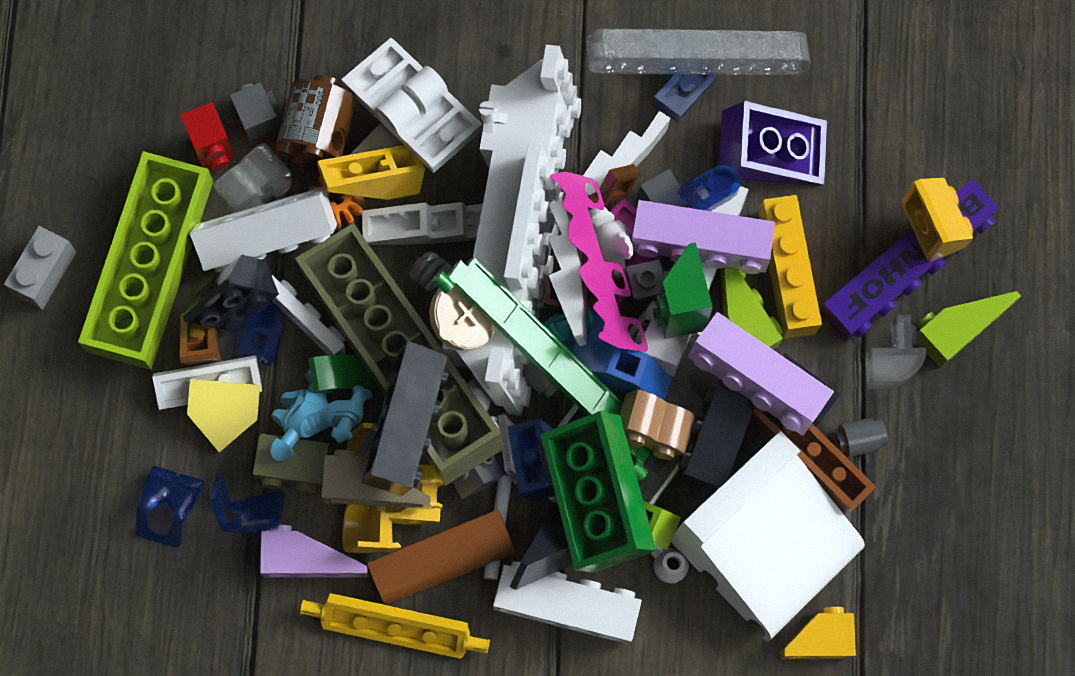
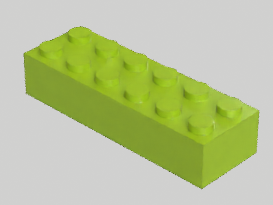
[78,151,213,370]

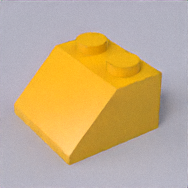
[900,178,973,263]

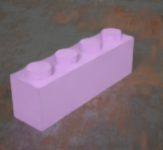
[631,200,775,274]
[687,312,834,436]

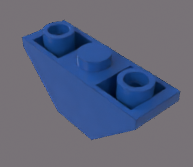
[572,340,672,400]

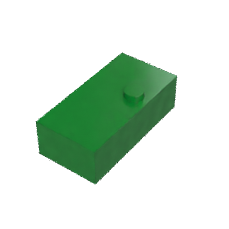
[540,411,656,572]

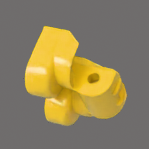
[342,423,443,554]

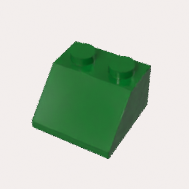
[653,242,712,339]

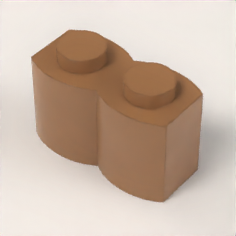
[620,390,695,460]

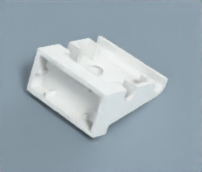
[671,431,865,643]

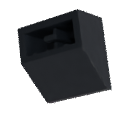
[182,255,279,332]

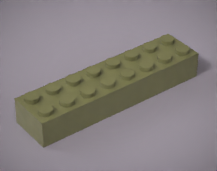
[295,223,505,486]

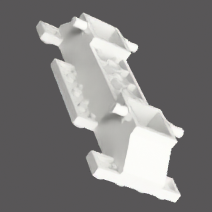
[442,45,581,416]

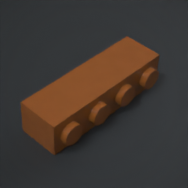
[748,407,876,517]

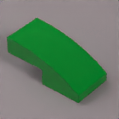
[309,355,379,394]

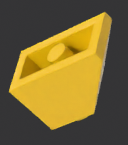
[780,607,856,659]

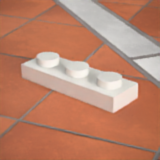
[272,275,346,355]
[152,355,262,410]

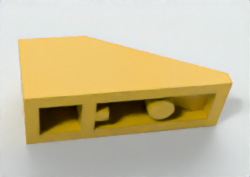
[317,145,425,200]

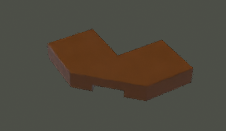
[568,164,640,219]

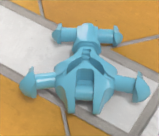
[269,370,373,461]

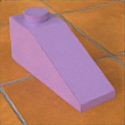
[260,525,369,578]

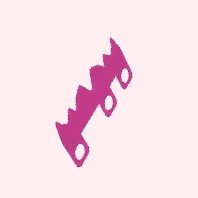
[550,172,648,352]

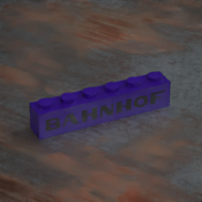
[819,179,999,342]

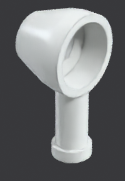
[650,545,689,584]

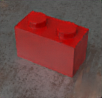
[180,102,235,171]

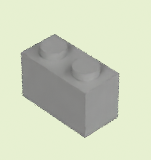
[4,226,76,310]

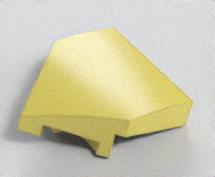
[187,379,260,453]

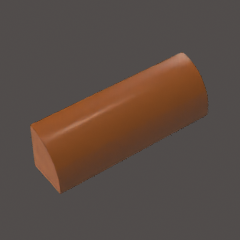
[367,510,516,606]

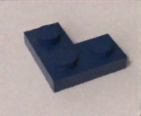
[645,36,718,123]

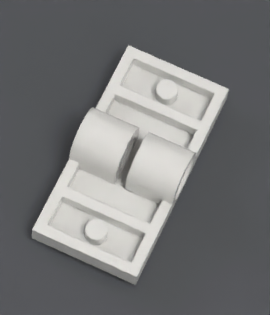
[341,38,483,173]

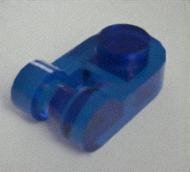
[677,165,741,211]
[237,302,285,366]

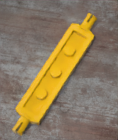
[300,593,490,659]

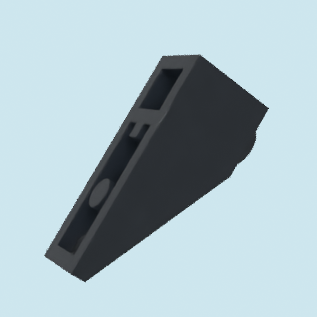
[509,502,572,590]

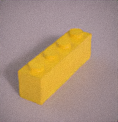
[758,195,822,339]

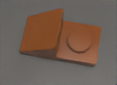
[180,313,221,367]

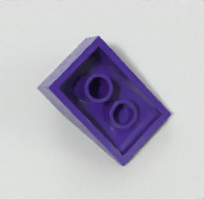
[719,101,827,186]

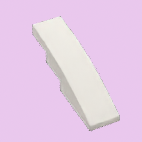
[583,111,671,195]
[549,199,588,347]
[362,202,483,245]

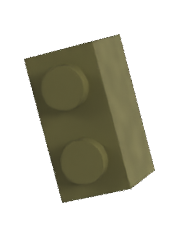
[253,434,331,494]

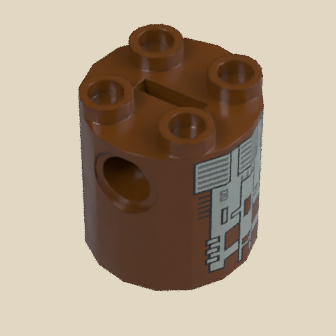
[274,75,357,170]

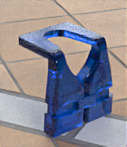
[135,466,205,547]
[210,475,286,533]

